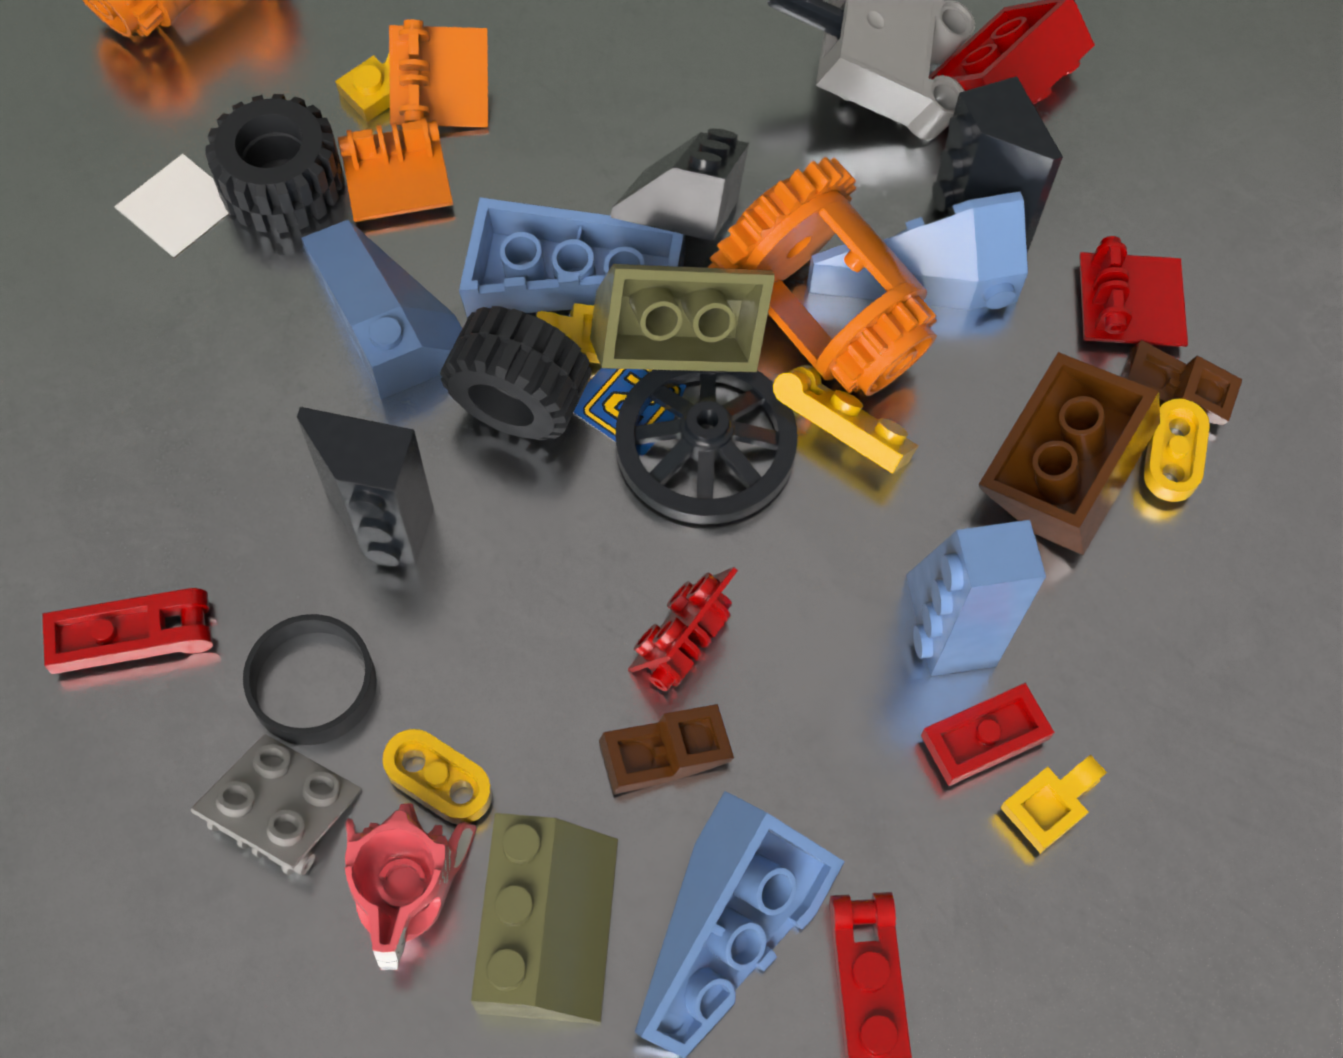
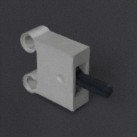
[768,0,975,140]

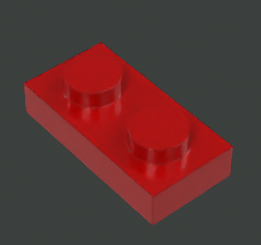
[921,682,1055,786]

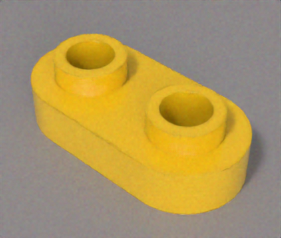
[1144,399,1210,502]
[382,729,492,824]

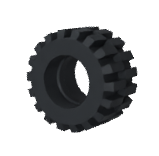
[205,94,344,233]
[440,306,592,440]

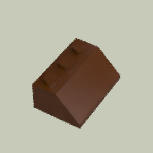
[979,352,1160,555]

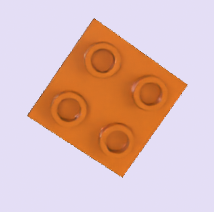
[389,19,488,128]
[337,117,453,222]

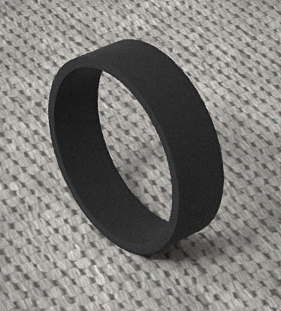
[243,614,376,745]

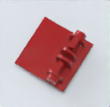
[1079,236,1188,347]
[628,567,738,692]

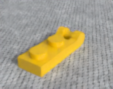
[773,365,919,474]

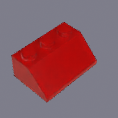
[929,0,1095,104]

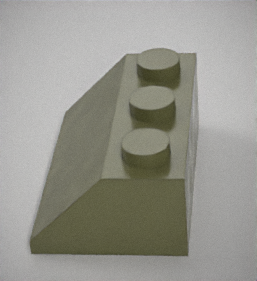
[590,264,775,372]
[471,813,618,1024]

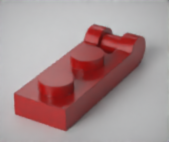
[42,588,213,674]
[830,892,912,1058]

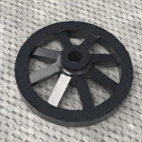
[615,370,798,524]

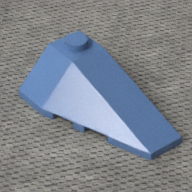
[807,191,1028,310]
[301,220,462,400]
[635,791,845,1058]

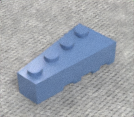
[459,197,685,318]
[906,520,1046,676]

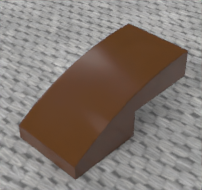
[1121,340,1243,425]
[599,704,734,795]

